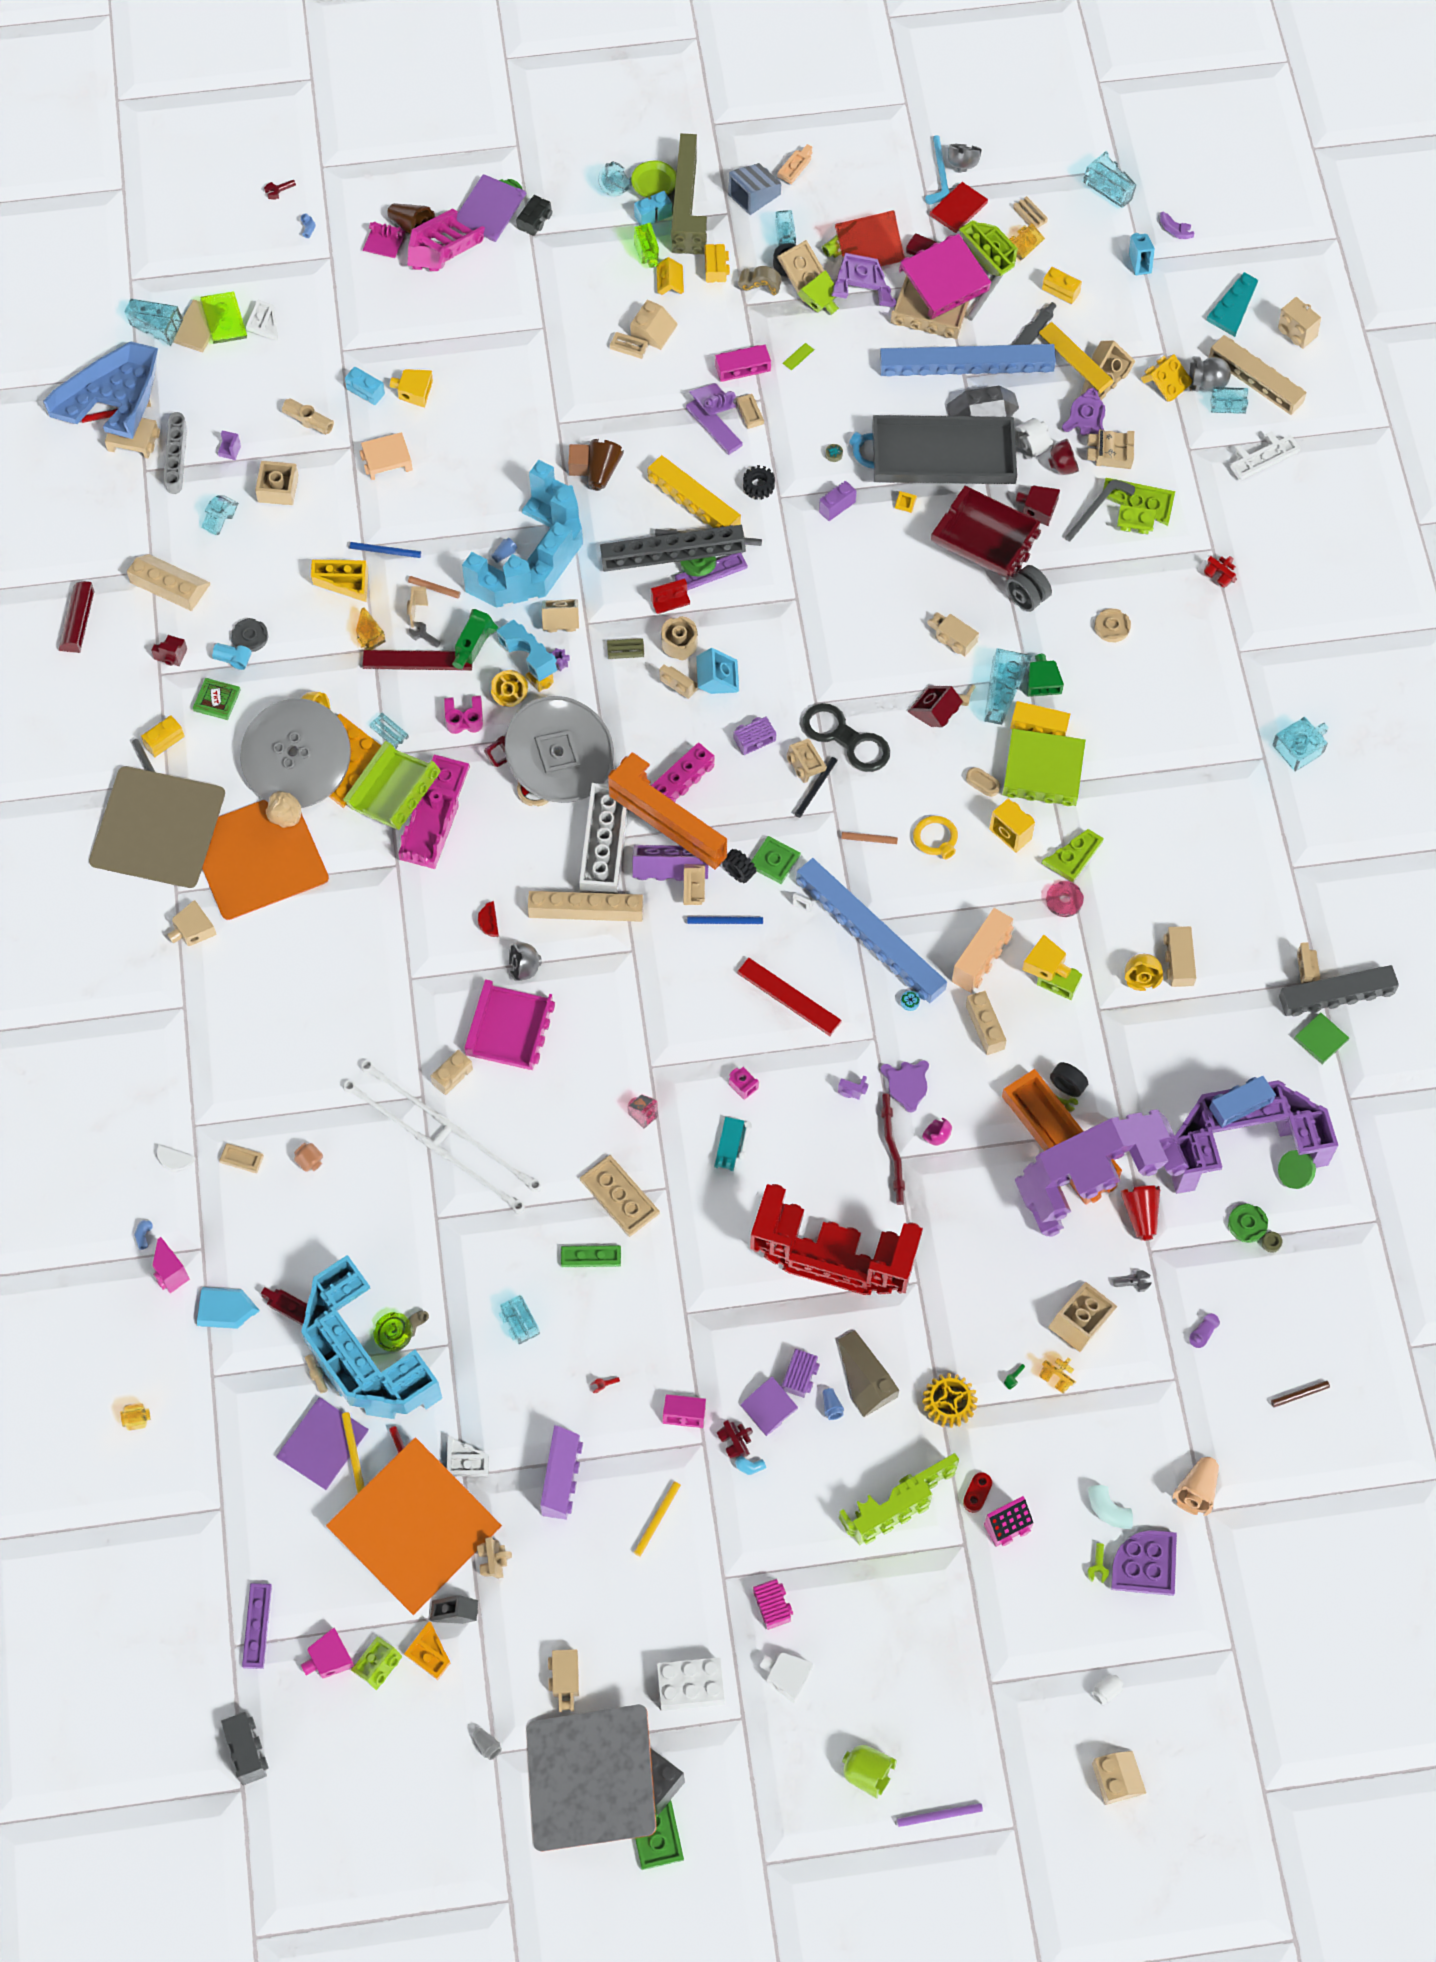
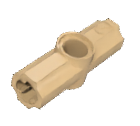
[282,398,334,435]

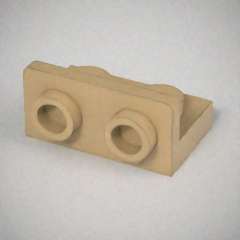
[787,738,827,783]
[1297,942,1320,984]

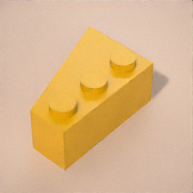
[311,560,368,602]

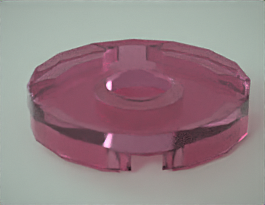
[1046,881,1084,918]

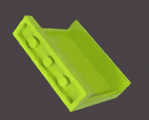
[1002,729,1086,806]
[343,741,441,830]

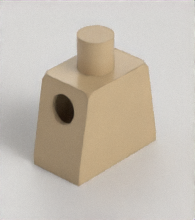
[167,900,217,946]

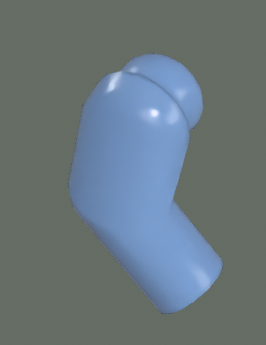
[300,213,316,239]
[134,1220,153,1250]

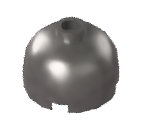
[948,143,982,172]
[509,942,542,981]

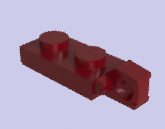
[260,1287,307,1326]

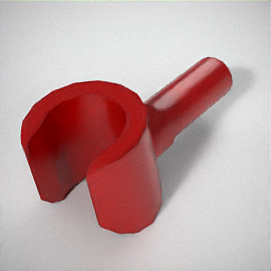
[590,1377,620,1393]

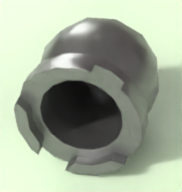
[1189,356,1231,392]

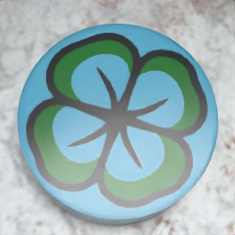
[901,991,920,1011]

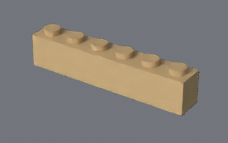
[1209,335,1307,415]
[528,891,643,922]

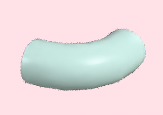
[1088,1485,1133,1529]

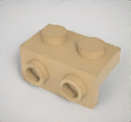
[659,664,698,699]

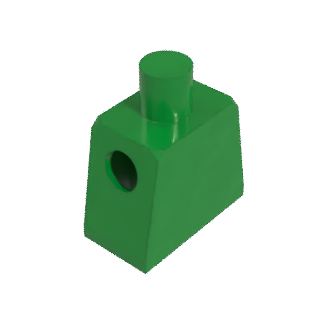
[1027,653,1064,697]

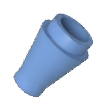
[491,537,518,563]
[822,1388,844,1420]

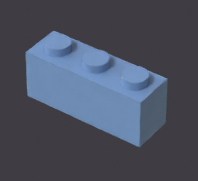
[1209,1076,1276,1128]

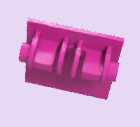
[363,221,406,258]

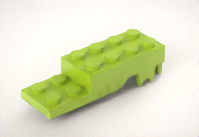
[838,1453,959,1546]

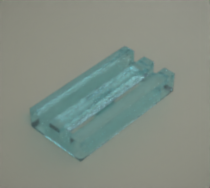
[369,713,409,749]

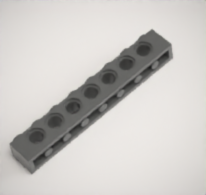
[600,524,746,572]

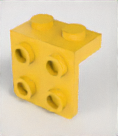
[1141,354,1192,402]

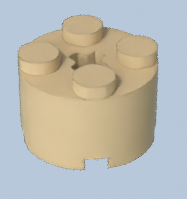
[661,616,698,660]

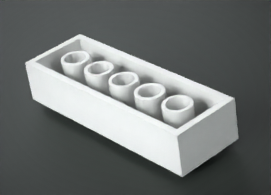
[579,783,628,894]

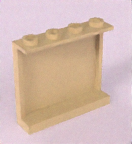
[891,275,970,339]

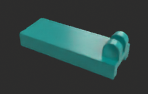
[714,1117,744,1172]

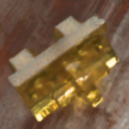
[1039,1358,1077,1394]

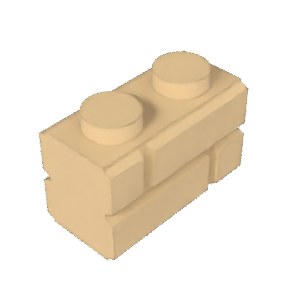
[430,1050,473,1096]

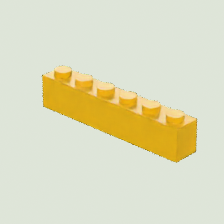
[647,455,741,528]

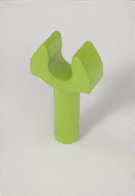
[1087,1543,1109,1583]

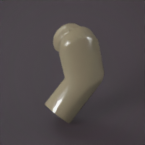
[405,1310,429,1337]

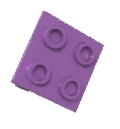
[689,383,736,416]

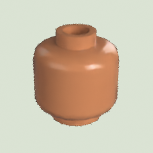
[294,1143,323,1172]

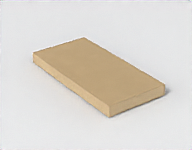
[580,1155,660,1237]

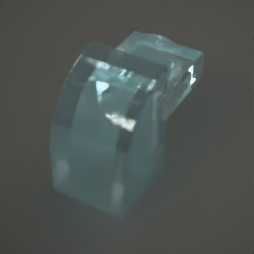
[201,495,239,535]

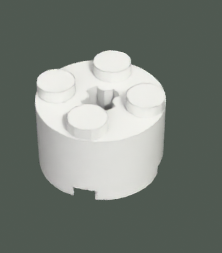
[1015,418,1054,459]

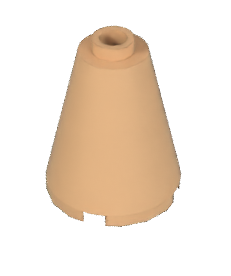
[1173,1457,1219,1516]

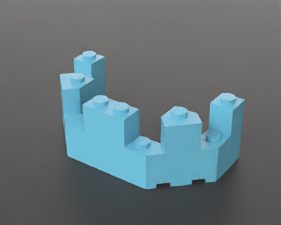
[462,459,583,608]
[301,1255,443,1419]

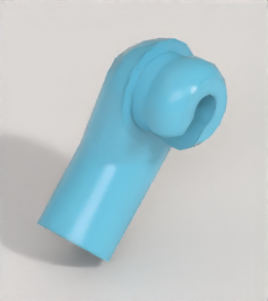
[735,1456,767,1475]

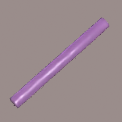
[897,1803,983,1827]

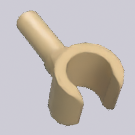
[960,685,976,706]

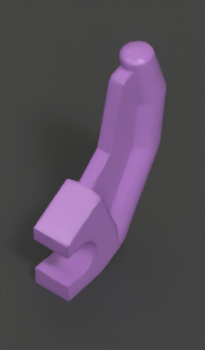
[1160,211,1195,239]

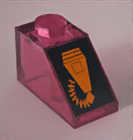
[627,1094,658,1129]

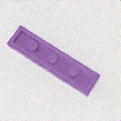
[686,400,743,455]
[675,553,748,591]
[242,1583,272,1669]

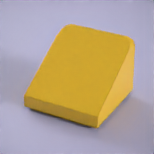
[895,491,917,513]

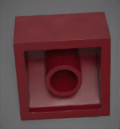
[908,685,963,727]

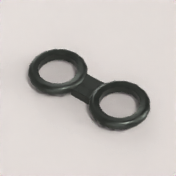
[802,703,891,772]

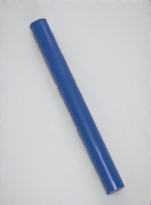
[350,542,422,558]
[687,916,763,924]

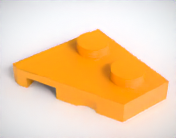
[404,1621,451,1680]

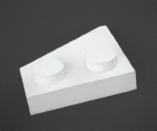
[447,1436,489,1477]

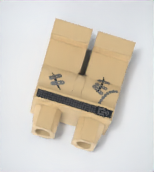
[1087,429,1135,469]

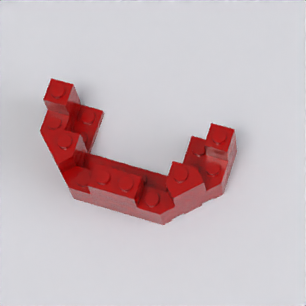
[750,1184,923,1295]

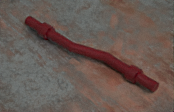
[881,1093,905,1205]

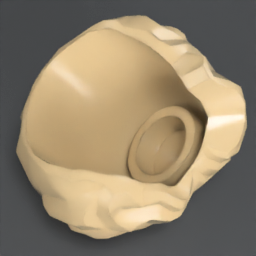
[266,791,302,828]

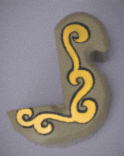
[738,266,782,296]

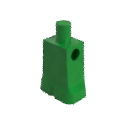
[453,609,498,669]

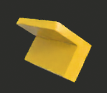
[656,257,684,295]

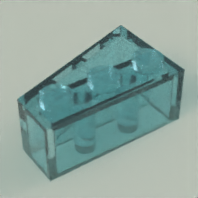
[1082,151,1137,208]

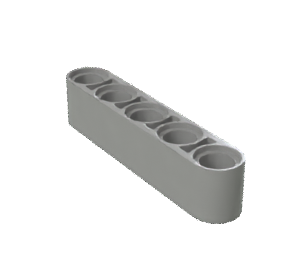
[164,412,187,494]

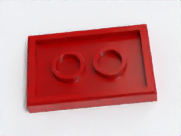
[930,182,988,233]

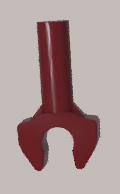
[264,179,296,200]

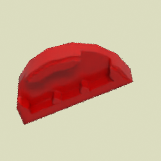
[478,901,499,937]

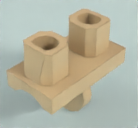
[477,1537,512,1579]

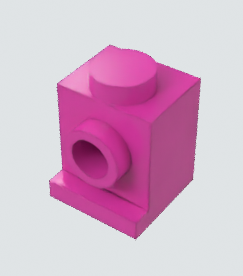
[729,1067,759,1100]

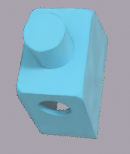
[1129,233,1155,276]

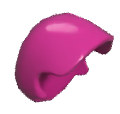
[922,1117,952,1146]

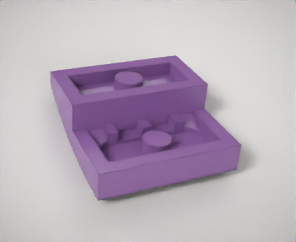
[740,1377,798,1436]

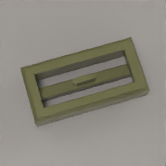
[607,638,644,659]

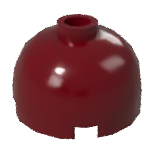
[1048,439,1079,475]

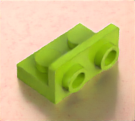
[1117,505,1156,535]
[351,1636,402,1690]

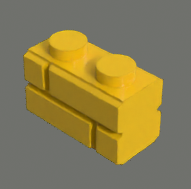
[704,244,730,283]
[1042,266,1082,304]
[141,715,185,757]

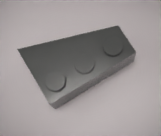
[221,1711,269,1785]

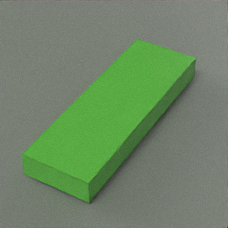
[561,1245,621,1267]

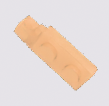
[777,144,813,184]

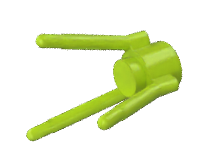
[822,221,857,258]

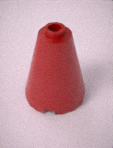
[1121,1185,1161,1241]

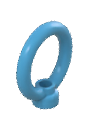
[849,432,874,469]

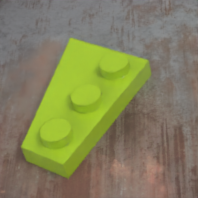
[1041,829,1104,883]

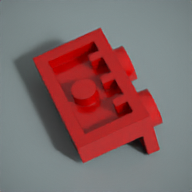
[651,578,690,614]

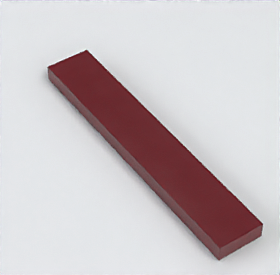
[362,650,473,671]

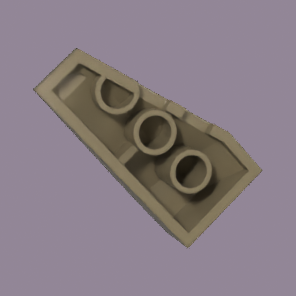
[838,1330,900,1417]

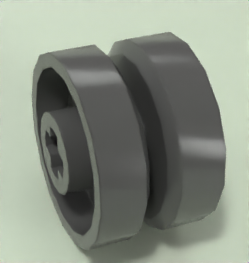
[1006,565,1052,612]

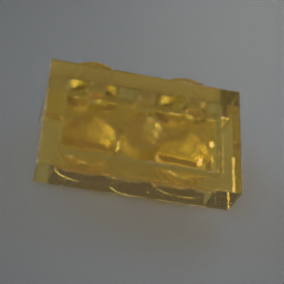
[1009,223,1045,261]

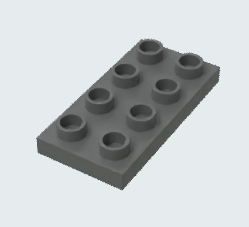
[872,415,1017,484]

